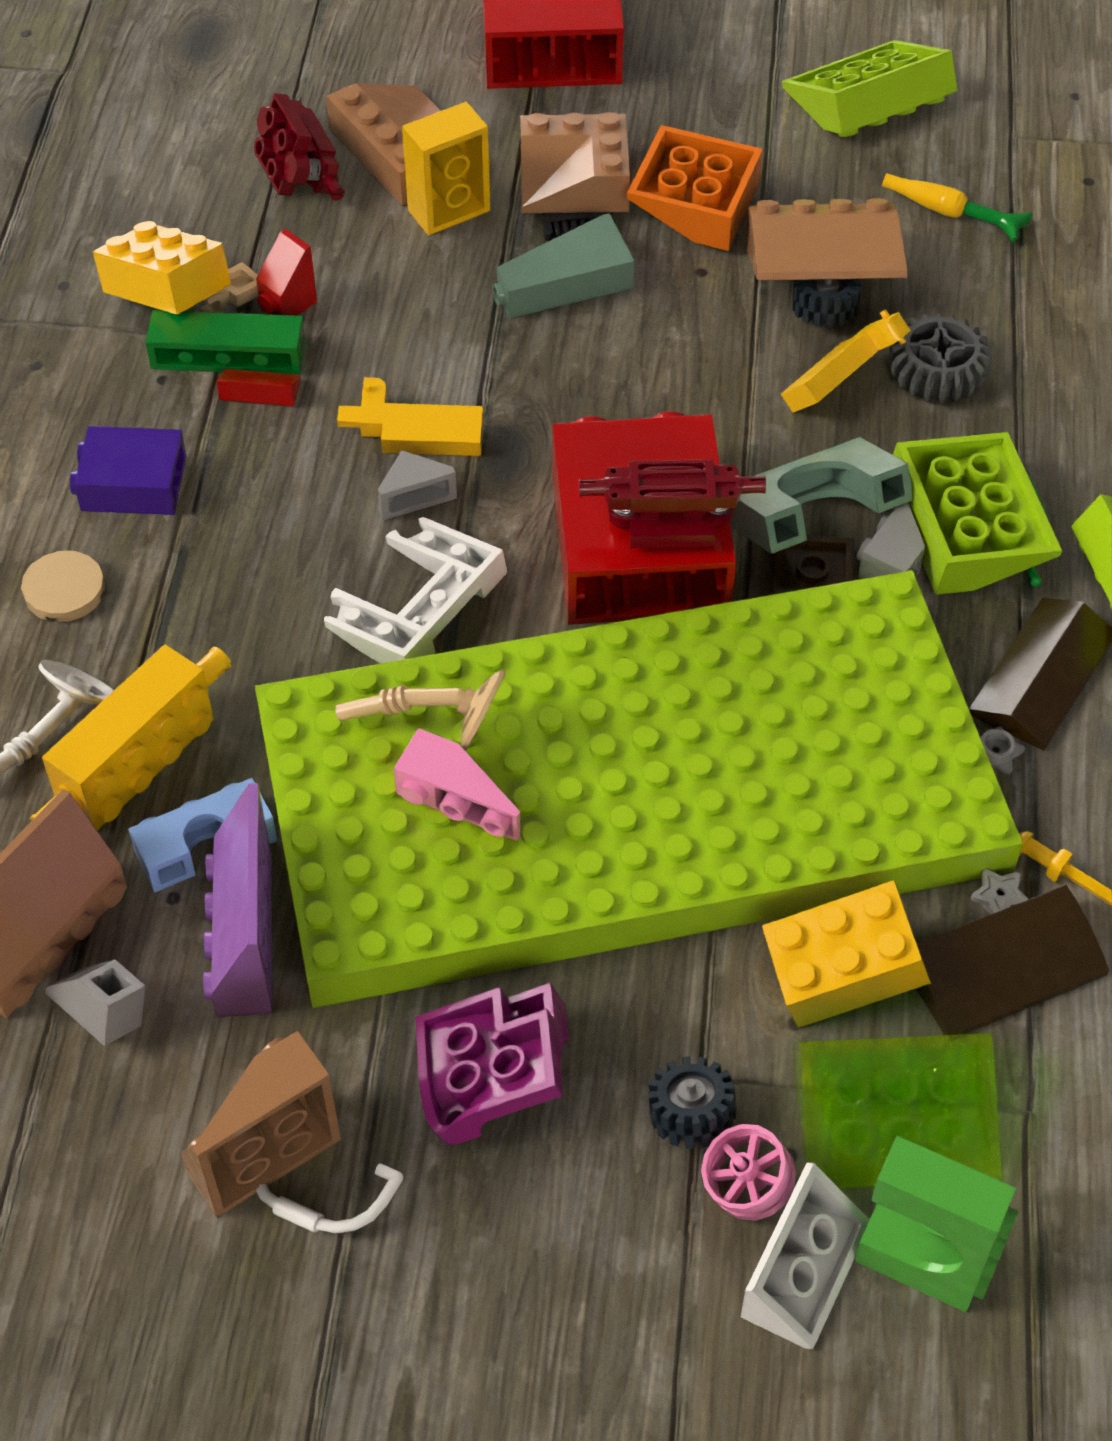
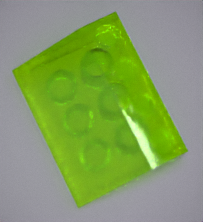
[793,1033,1002,1188]

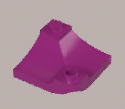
[415,983,569,1145]

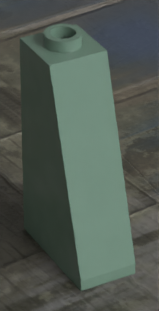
[492,213,635,319]

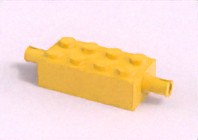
[30,644,232,831]

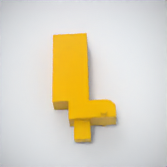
[781,309,911,413]
[337,377,484,456]

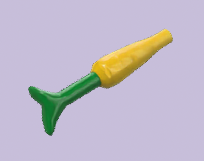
[882,173,1033,243]

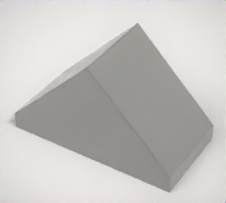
[378,451,457,521]

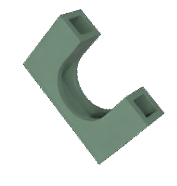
[730,437,913,554]

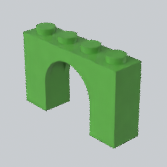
[854,1136,1019,1312]

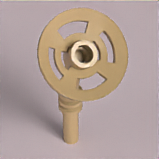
[335,669,506,751]

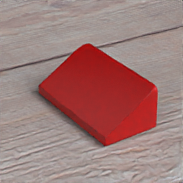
[216,369,301,406]

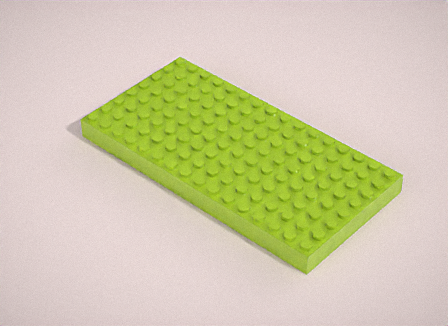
[255,570,1023,1008]

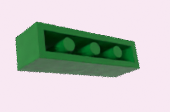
[145,310,306,375]

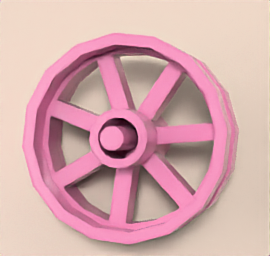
[701,1124,797,1221]

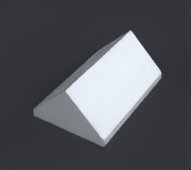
[741,1163,870,1349]

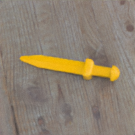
[1019,831,1112,906]

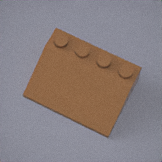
[326,83,491,206]
[747,198,908,280]
[0,789,127,1019]

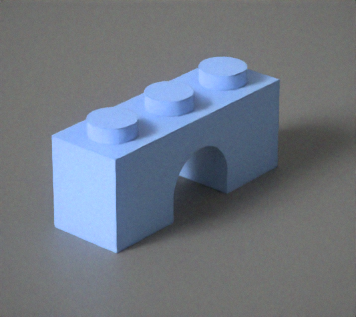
[128,778,277,893]

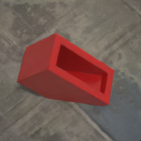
[256,229,317,316]

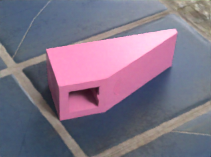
[394,728,520,841]

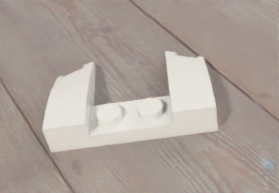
[324,517,508,664]

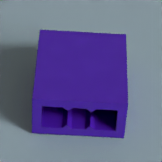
[70,426,187,515]

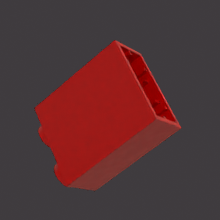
[483,0,624,89]
[552,411,736,625]

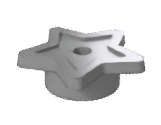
[980,726,1025,774]
[971,869,1029,914]

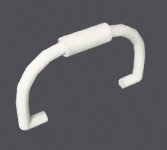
[256,1163,403,1234]

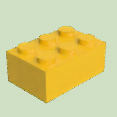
[402,101,491,236]
[93,221,231,315]
[762,880,931,1028]

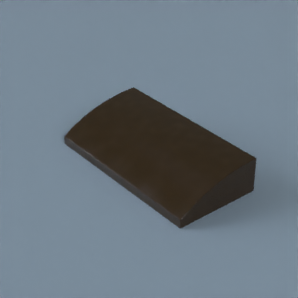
[916,885,1109,1041]

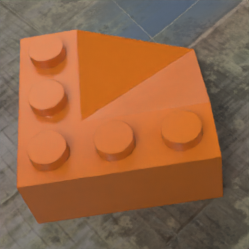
[627,125,763,251]

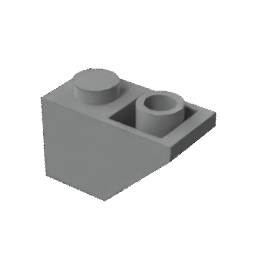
[857,503,925,579]
[45,960,145,1046]

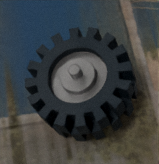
[792,279,861,327]
[648,1056,736,1149]

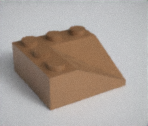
[520,112,630,213]
[181,1031,341,1218]

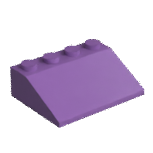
[203,783,272,1017]

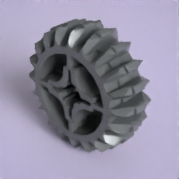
[888,312,992,404]

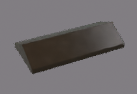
[969,597,1112,751]

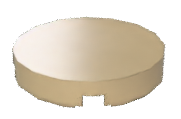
[21,551,105,622]

